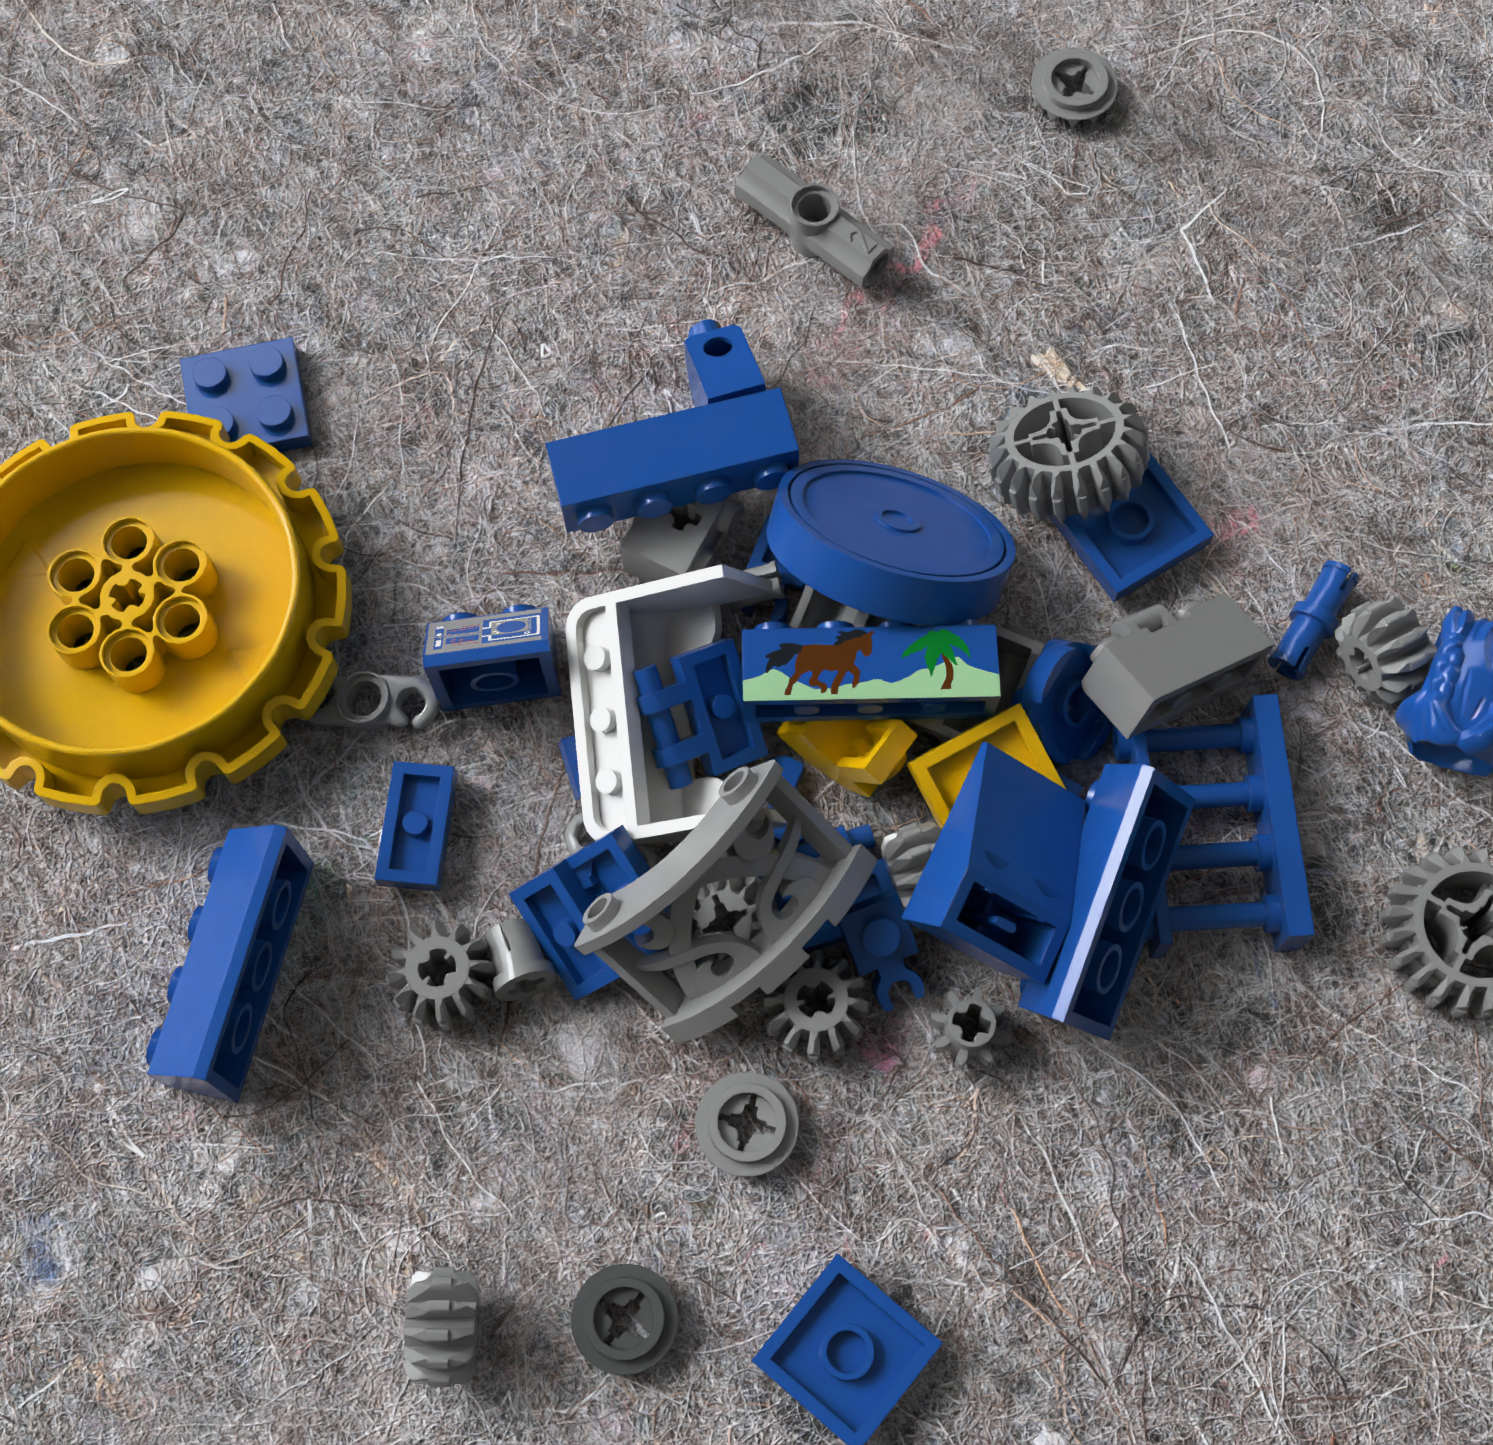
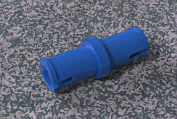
[1268,560,1360,680]

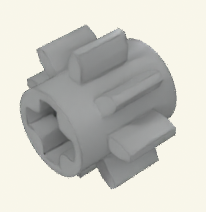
[928,987,1010,1071]

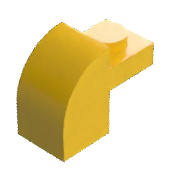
[776,719,918,797]

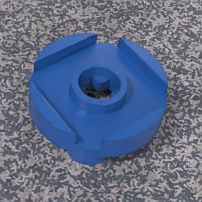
[1011,638,1113,765]

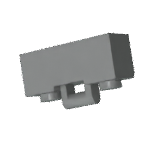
[1081,593,1274,739]

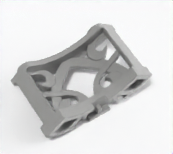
[574,759,878,1044]

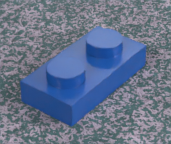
[374,761,458,892]

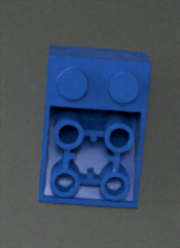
[902,742,1085,984]

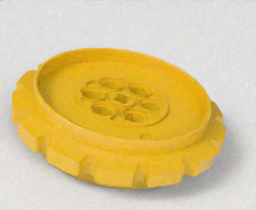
[0,411,352,815]

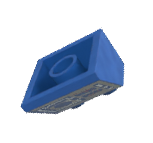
[423,604,562,712]

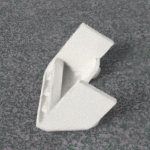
[565,564,787,844]

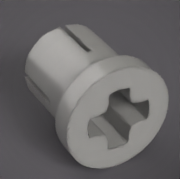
[484,918,557,1001]

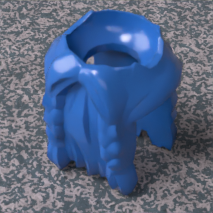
[1395,606,1493,778]

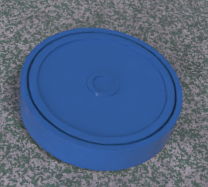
[766,459,1016,626]

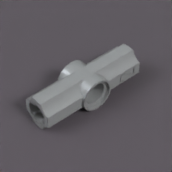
[735,154,894,289]

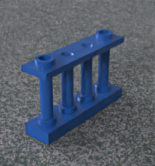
[1112,694,1315,959]

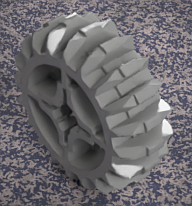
[988,385,1150,524]
[1379,846,1493,1019]

